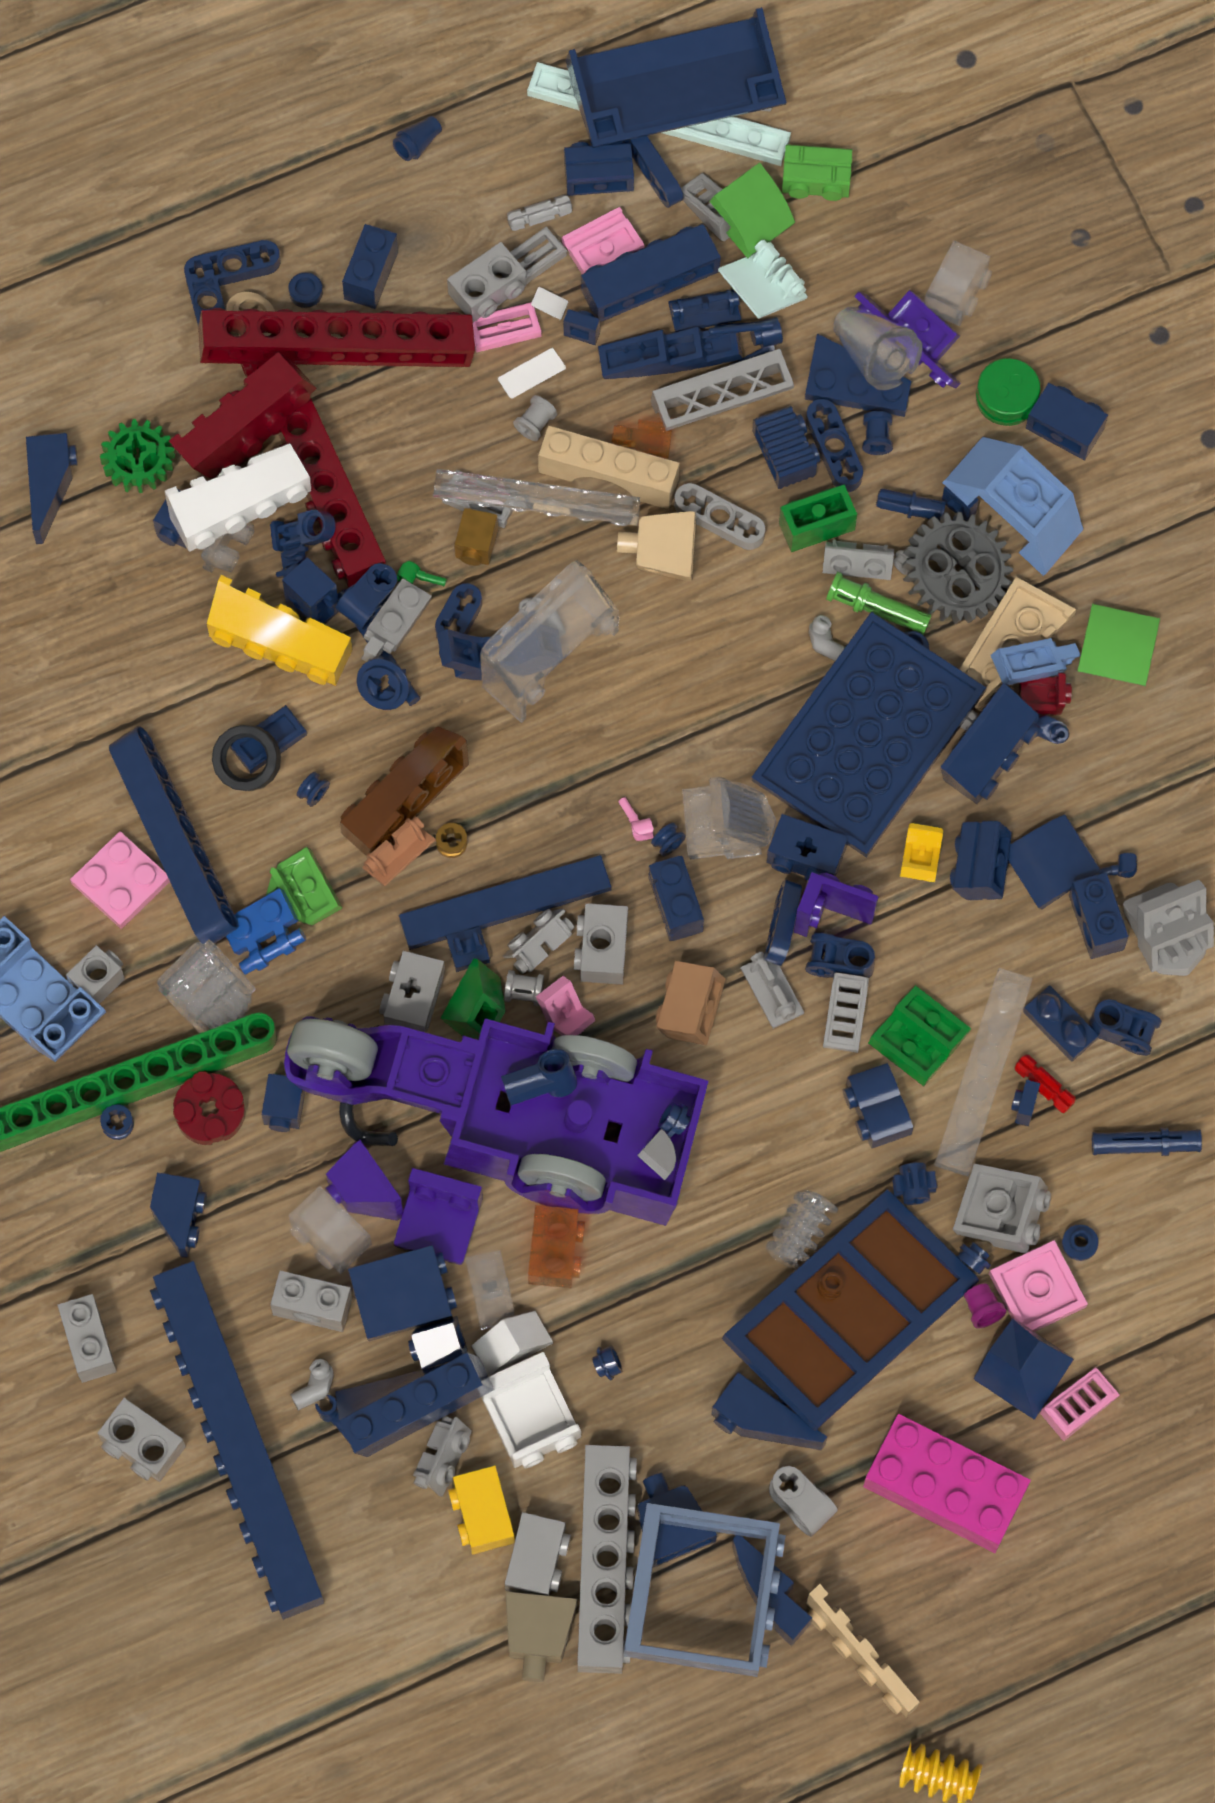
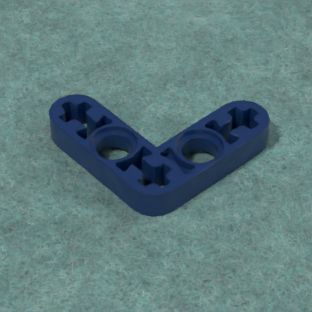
[184,240,281,334]

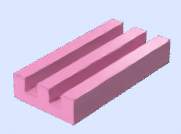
[473,302,541,353]

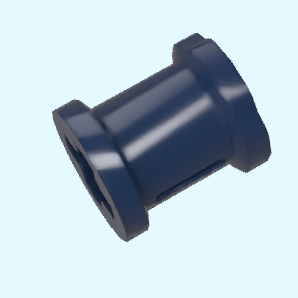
[862,411,893,455]

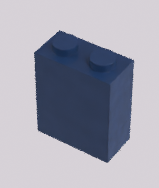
[348,1245,457,1342]

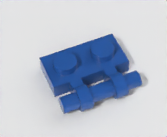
[226,888,307,975]

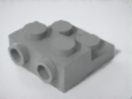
[953,1164,1051,1253]

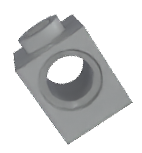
[66,945,125,1004]

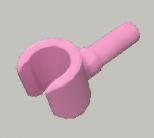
[619,797,654,841]

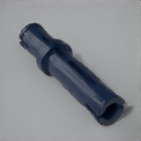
[1092,1127,1202,1156]

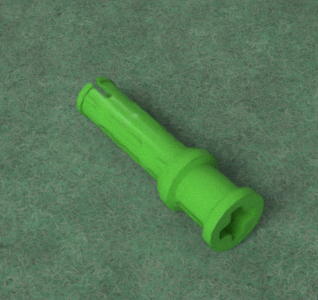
[826,572,932,635]

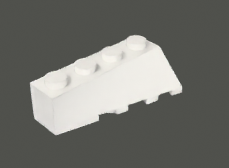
[164,444,311,552]

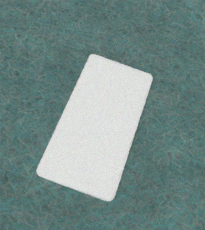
[498,348,566,398]

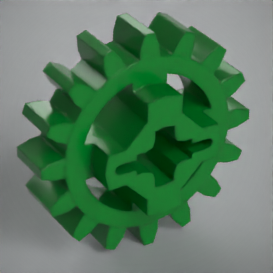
[100,419,175,493]

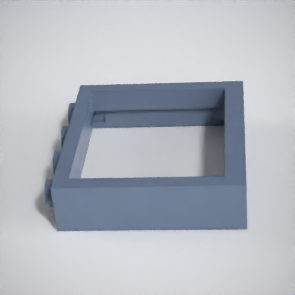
[624,1503,786,1677]

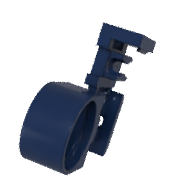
[270,510,336,578]

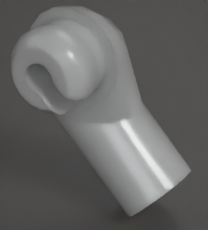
[808,615,845,661]

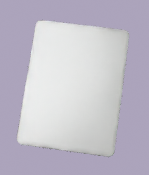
[531,287,568,320]

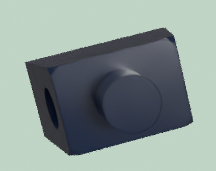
[637,1473,717,1568]

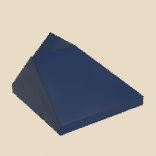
[973,1318,1075,1420]

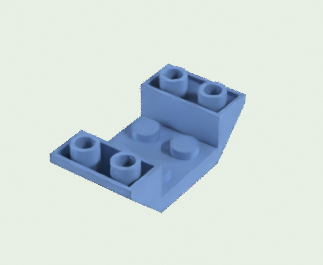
[942,437,1083,576]
[0,916,106,1062]

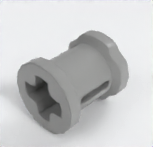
[513,395,557,441]
[504,970,544,1006]

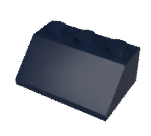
[940,683,1041,804]

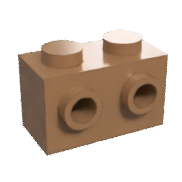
[656,961,726,1045]

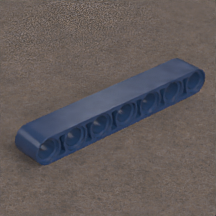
[109,726,239,947]

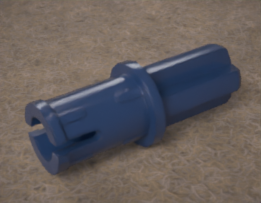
[876,489,946,521]

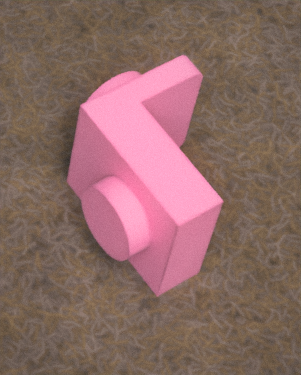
[536,976,595,1036]

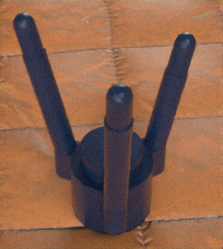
[708,317,783,365]

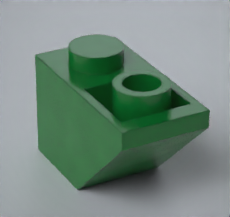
[440,958,506,1039]

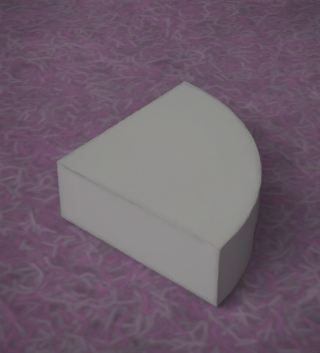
[637,1129,676,1180]

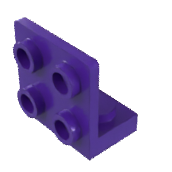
[794,872,879,937]
[394,1168,483,1265]

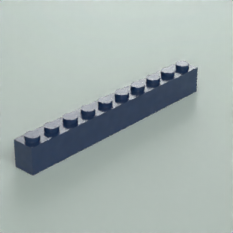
[150,1261,324,1620]

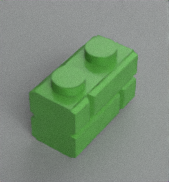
[782,145,852,201]

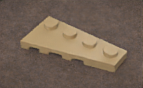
[959,577,1076,709]

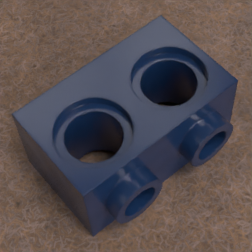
[1069,872,1129,959]

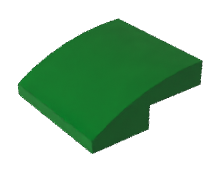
[868,985,972,1087]

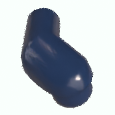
[1035,715,1070,744]

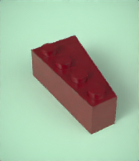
[169,352,317,479]

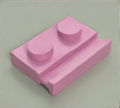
[562,207,644,274]

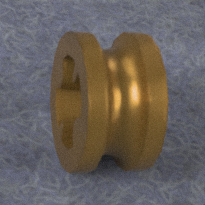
[436,823,467,858]

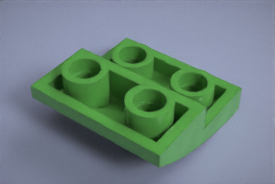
[709,162,795,259]
[1077,604,1160,686]

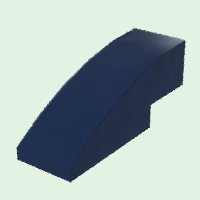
[732,1535,812,1647]

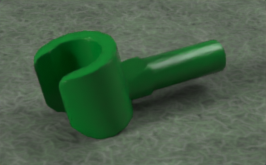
[397,561,447,586]

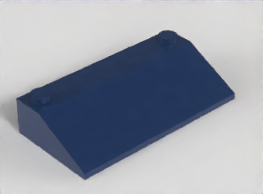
[566,7,787,148]

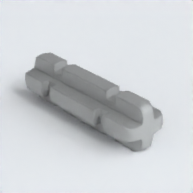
[507,194,572,231]

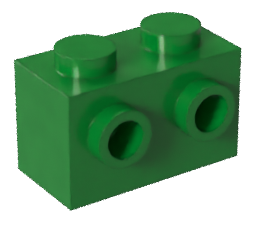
[779,484,857,553]

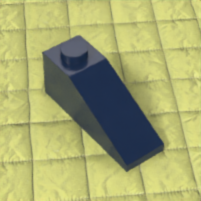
[26,433,78,545]
[711,1372,827,1450]

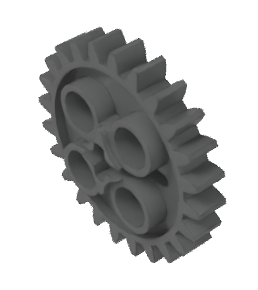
[902,512,1013,624]

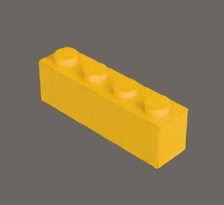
[207,575,352,686]

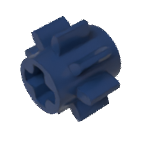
[892,1163,938,1205]

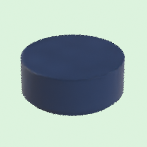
[288,272,323,308]

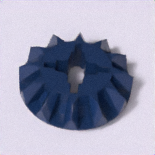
[357,656,411,710]

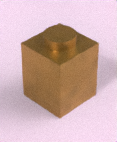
[455,507,498,566]

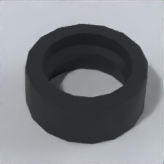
[212,725,281,791]

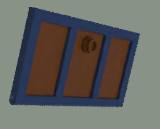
[722,1189,979,1431]

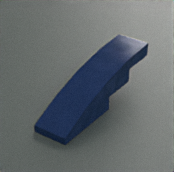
[598,324,743,379]

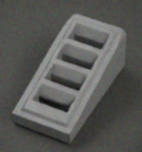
[681,173,731,241]
[823,973,869,1053]

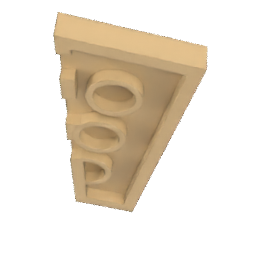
[806,1584,920,1718]

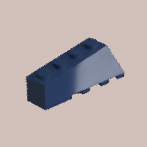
[335,1352,494,1457]

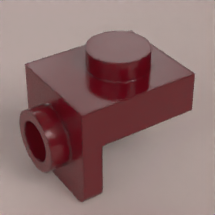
[1019,672,1072,715]

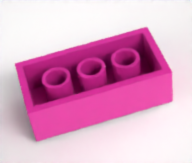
[863,1414,1031,1553]

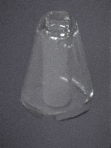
[833,306,922,390]

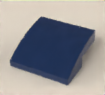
[1008,814,1103,910]

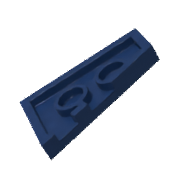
[805,334,911,417]

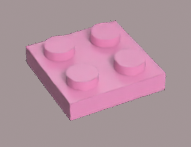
[70,831,170,929]
[989,1240,1088,1332]

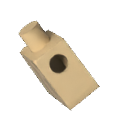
[617,511,697,581]

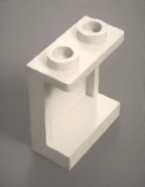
[481,1352,581,1468]

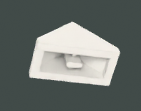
[472,1311,553,1377]

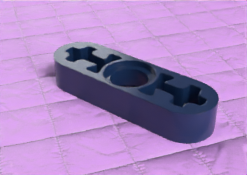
[623,136,684,208]
[806,399,863,492]
[763,880,802,966]

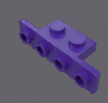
[854,290,961,388]

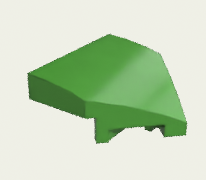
[266,847,342,926]

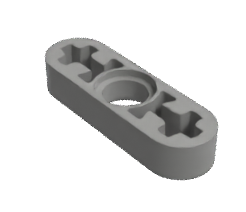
[674,483,765,550]

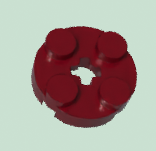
[173,1072,245,1145]

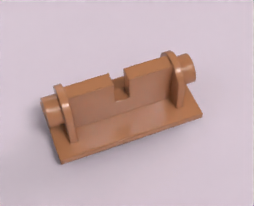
[362,816,436,886]

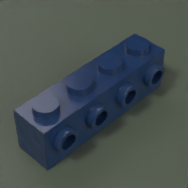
[581,224,721,322]

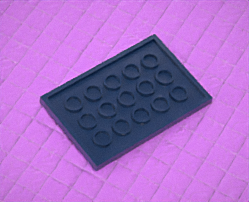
[751,612,986,858]

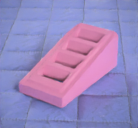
[1040,1367,1120,1441]

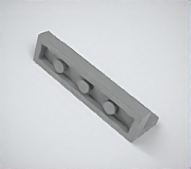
[651,349,794,431]

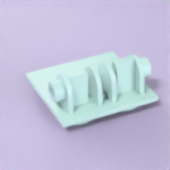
[718,240,808,319]

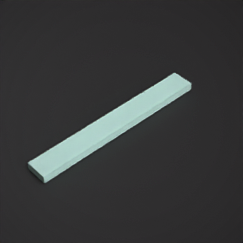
[527,62,791,166]

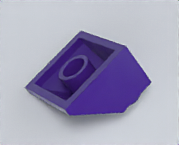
[325,1140,403,1221]

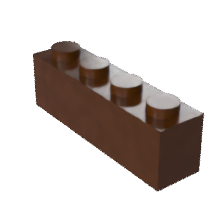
[340,726,469,855]

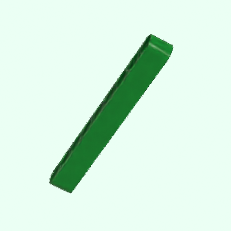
[0,1013,277,1152]

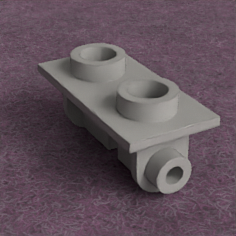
[822,539,894,580]
[503,909,575,974]
[740,952,804,1029]
[413,1416,472,1497]

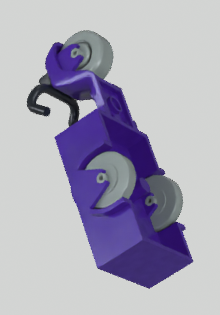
[284,1016,708,1226]

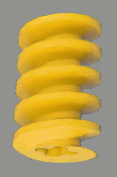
[899,1741,982,1803]

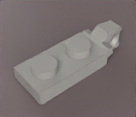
[361,578,432,661]

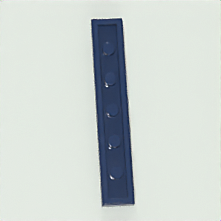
[399,855,611,950]

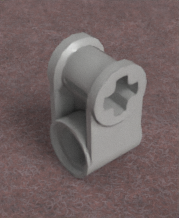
[769,1466,838,1537]

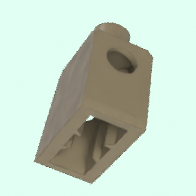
[506,1592,577,1682]

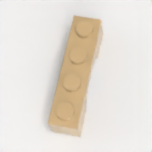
[538,426,680,510]

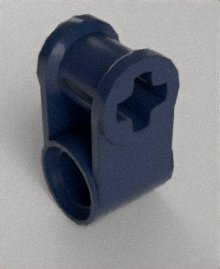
[335,563,397,630]
[805,933,875,978]
[1089,999,1162,1056]

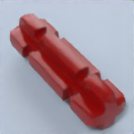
[1014,1054,1076,1113]

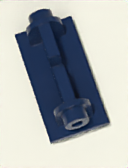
[668,289,741,332]

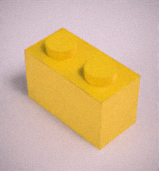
[448,1466,515,1555]

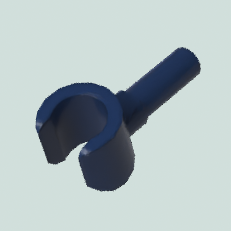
[1101,853,1137,878]
[315,1395,350,1444]

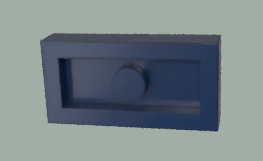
[1023,985,1099,1062]

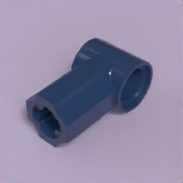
[501,1049,578,1106]

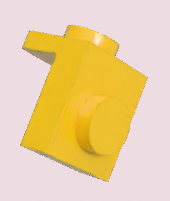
[900,823,943,882]

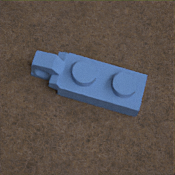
[990,638,1081,685]

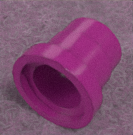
[964,1284,1007,1329]

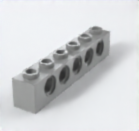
[578,1445,637,1674]

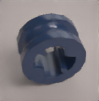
[296,771,330,807]
[651,822,686,857]
[100,1105,134,1140]

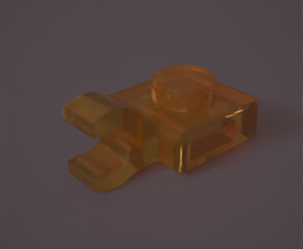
[611,419,672,459]

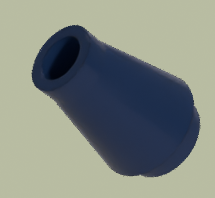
[393,116,442,161]

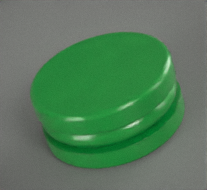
[976,358,1041,426]

